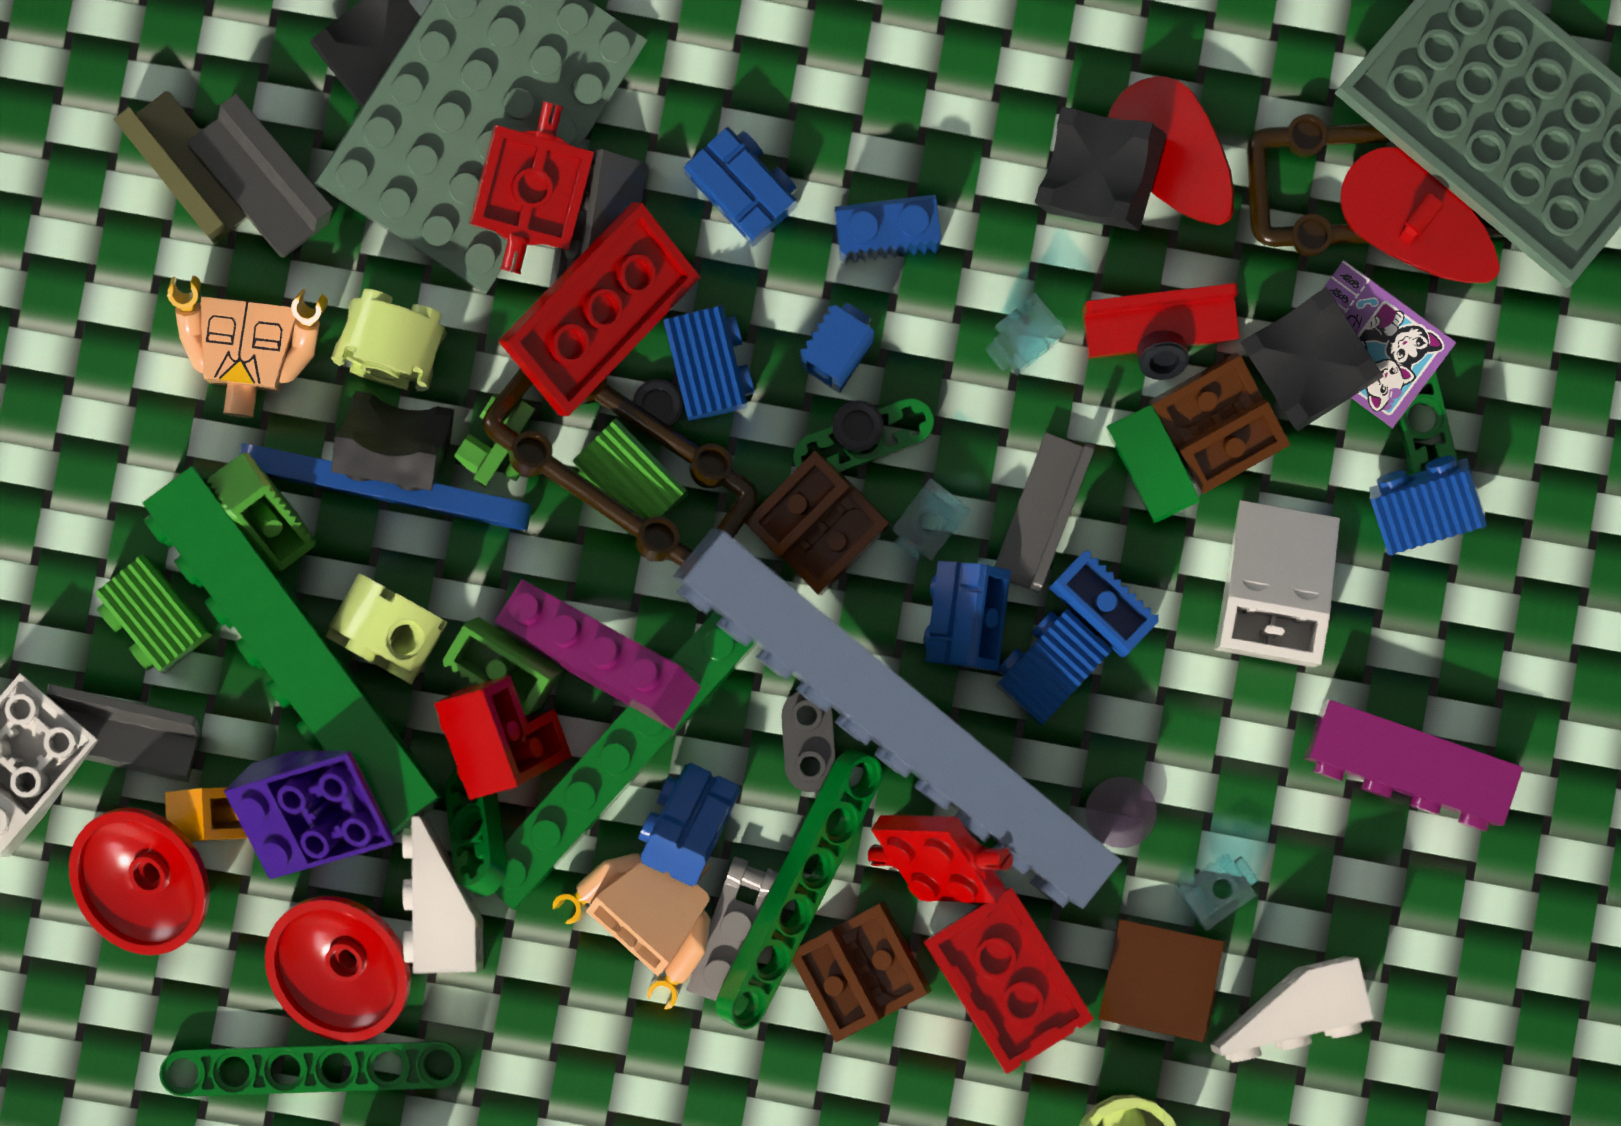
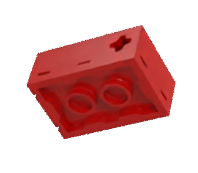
[923,887,1094,1074]

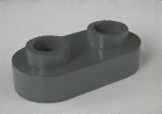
[781,692,835,792]

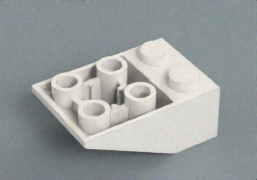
[1214,500,1340,668]
[0,673,99,858]
[402,816,484,973]
[1210,956,1373,1062]

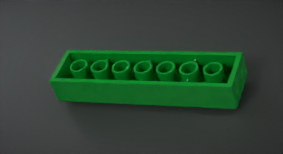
[142,466,445,835]

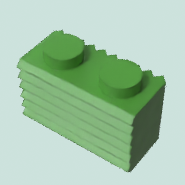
[573,419,688,535]
[207,453,316,571]
[95,554,212,674]
[443,617,564,715]

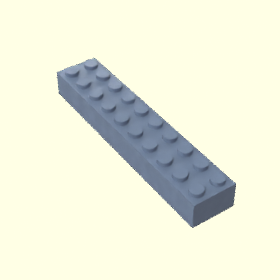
[673,528,1122,909]

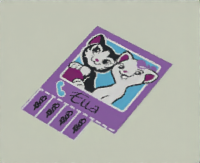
[1323,260,1456,428]

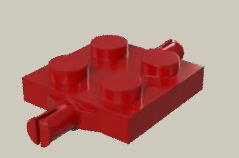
[469,101,594,275]
[867,815,1013,904]

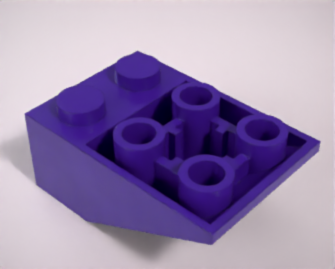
[224,751,396,880]

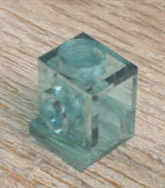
[985,293,1067,376]
[892,478,971,561]
[1174,853,1258,930]

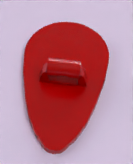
[1108,76,1234,225]
[1340,147,1500,283]

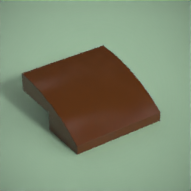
[1148,353,1290,494]
[745,450,893,595]
[792,901,932,1043]
[1098,919,1227,1043]

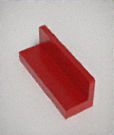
[1082,283,1240,359]

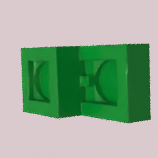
[1106,405,1199,524]

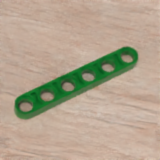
[716,749,882,1030]
[159,1041,464,1097]

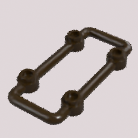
[1247,114,1505,257]
[483,368,758,566]

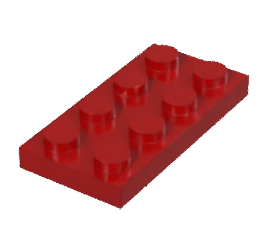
[498,202,701,416]

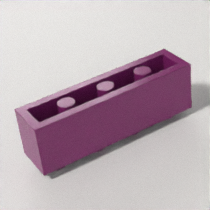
[494,579,701,730]
[1304,700,1524,832]

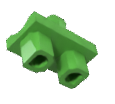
[454,394,535,488]

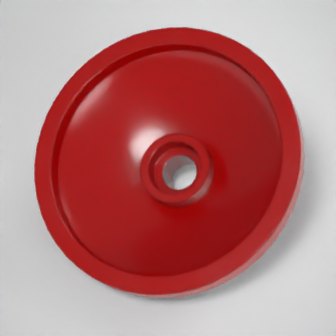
[69,808,210,955]
[265,896,411,1042]

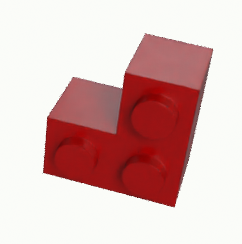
[434,675,572,800]

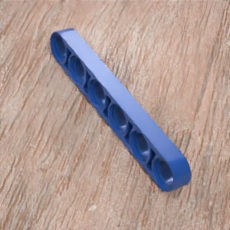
[238,443,533,531]

